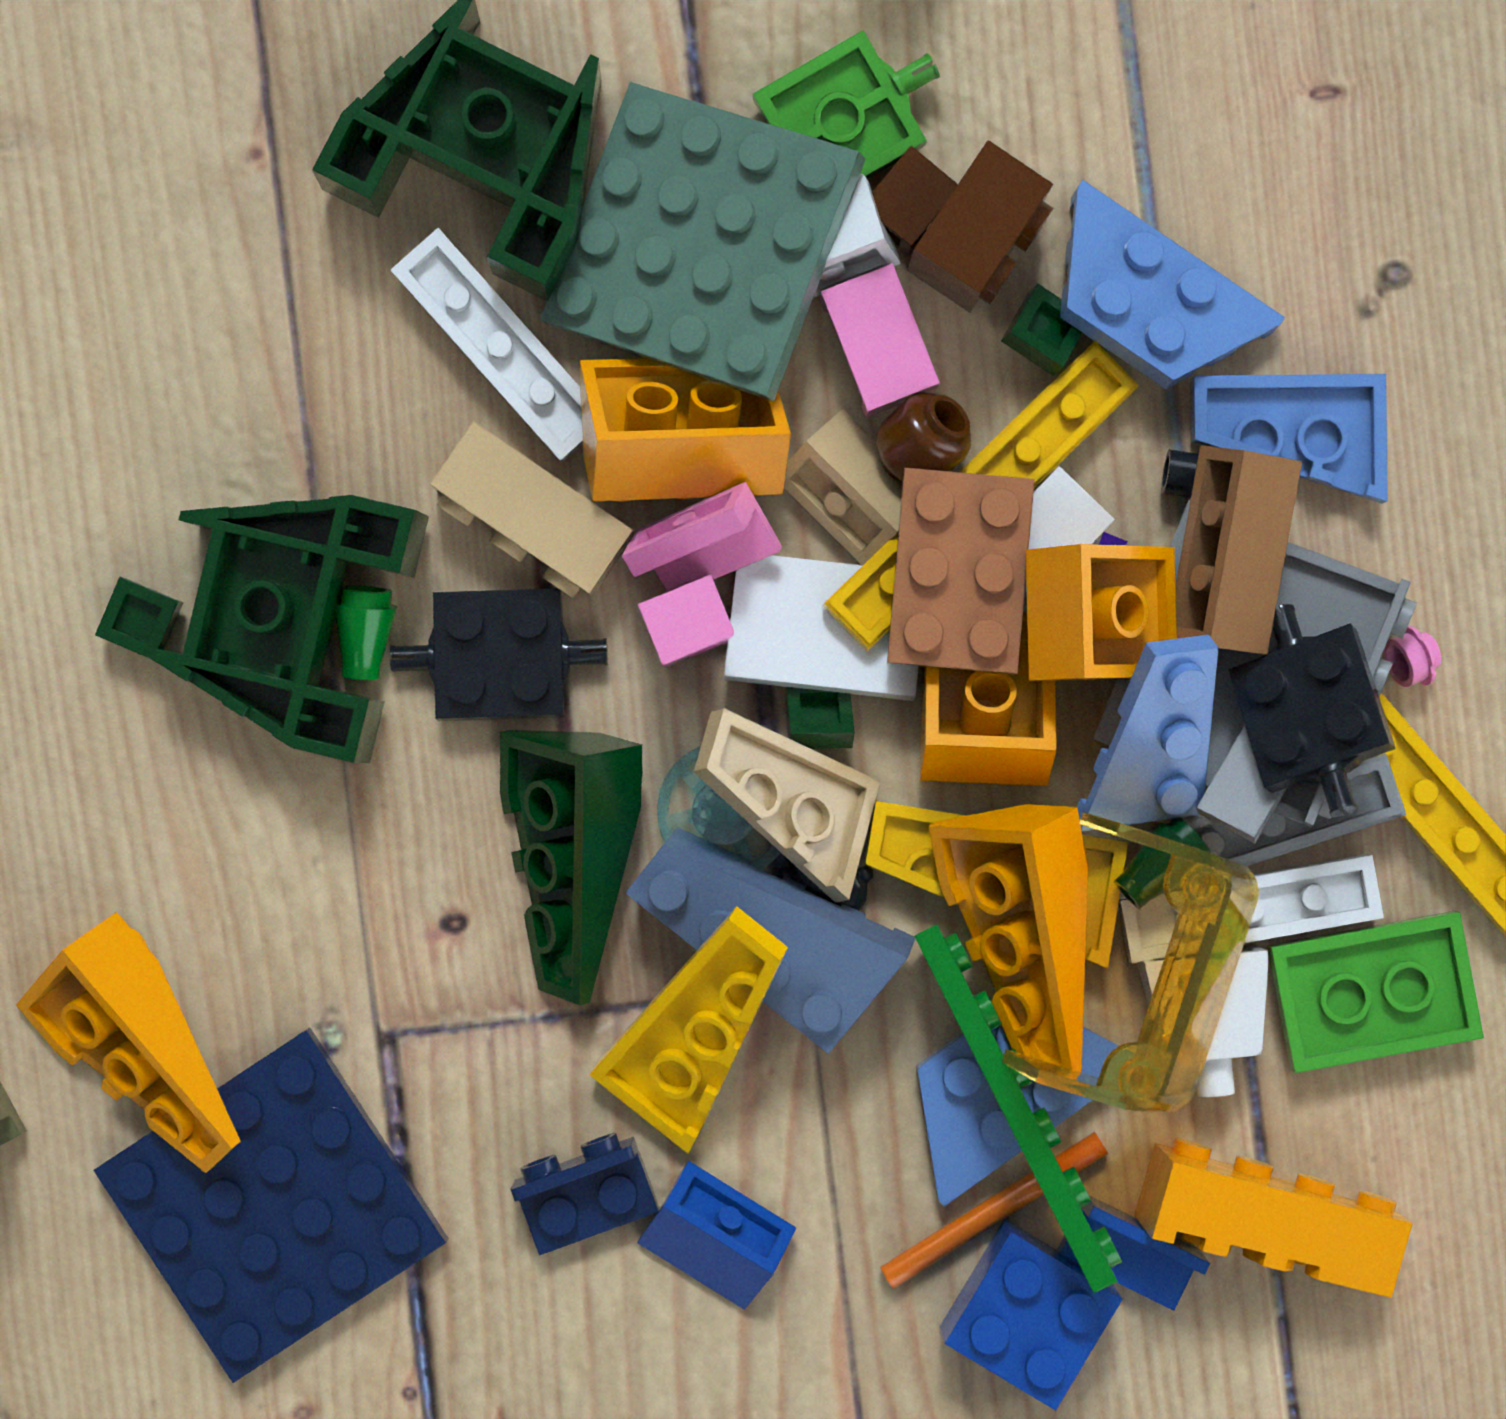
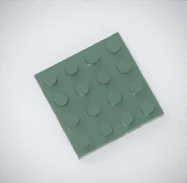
[540,82,866,401]

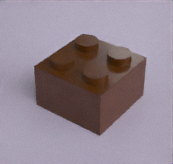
[907,140,1054,313]

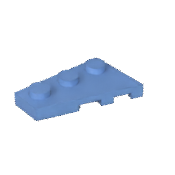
[1077,635,1219,831]

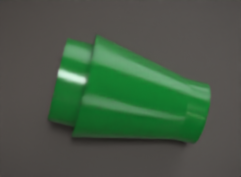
[335,585,397,680]

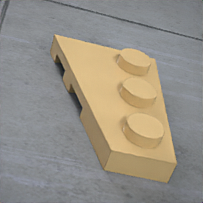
[694,708,880,903]

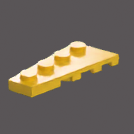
[589,906,788,1154]

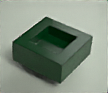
[1001,283,1082,376]
[95,577,184,658]
[785,687,855,749]

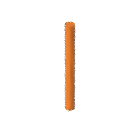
[880,1132,1108,1289]

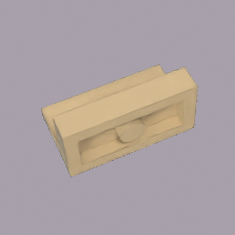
[784,409,902,565]

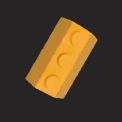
[579,358,791,502]

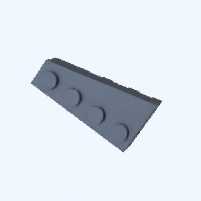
[626,827,915,1054]

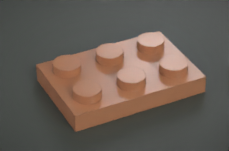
[887,468,1035,674]

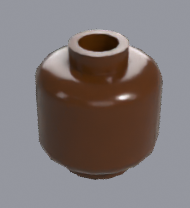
[876,392,971,482]

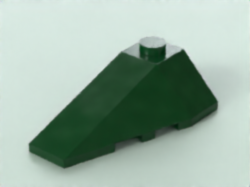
[500,730,643,1006]

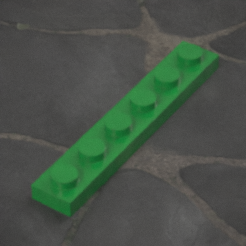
[914,924,1122,1293]

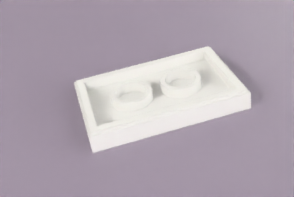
[724,555,918,701]

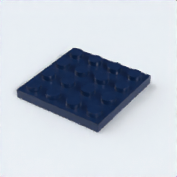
[93,1028,449,1383]

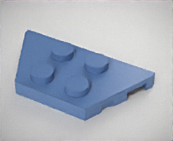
[1060,180,1285,389]
[916,1025,1143,1207]

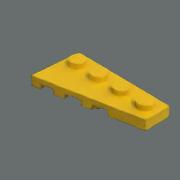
[865,800,1129,969]

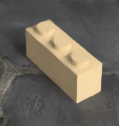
[429,421,634,598]

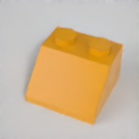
[1026,544,1177,681]

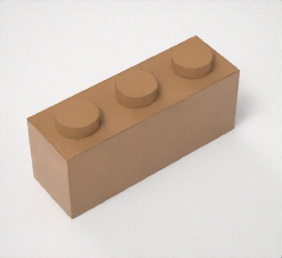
[1176,445,1302,655]

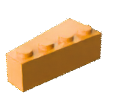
[1134,1138,1413,1298]

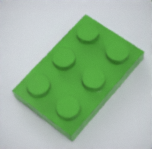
[1267,911,1484,1073]

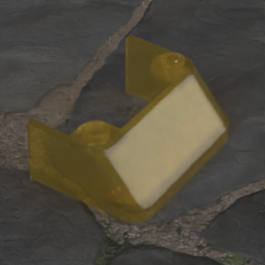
[1002,812,1259,1113]

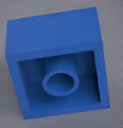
[940,1219,1123,1411]

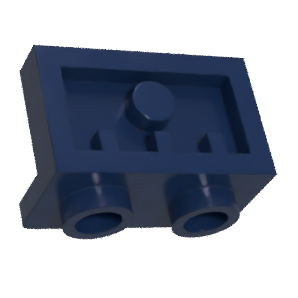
[510,1133,660,1256]

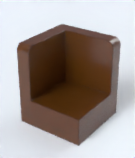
[872,146,958,256]

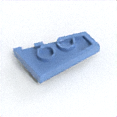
[1190,374,1388,504]

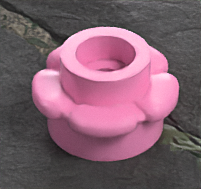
[1383,626,1441,687]

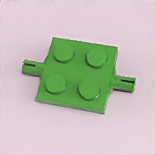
[753,30,940,179]

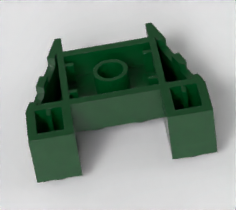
[312,0,601,301]
[146,495,429,763]

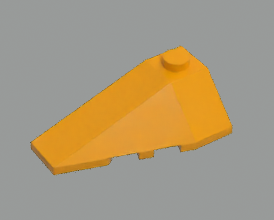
[929,804,1088,1079]
[16,912,241,1173]

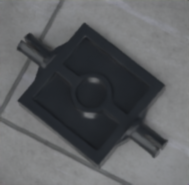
[390,588,608,721]
[1228,604,1396,817]

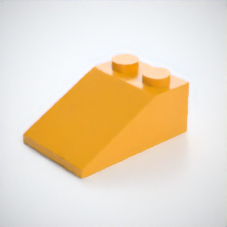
[920,612,1056,786]

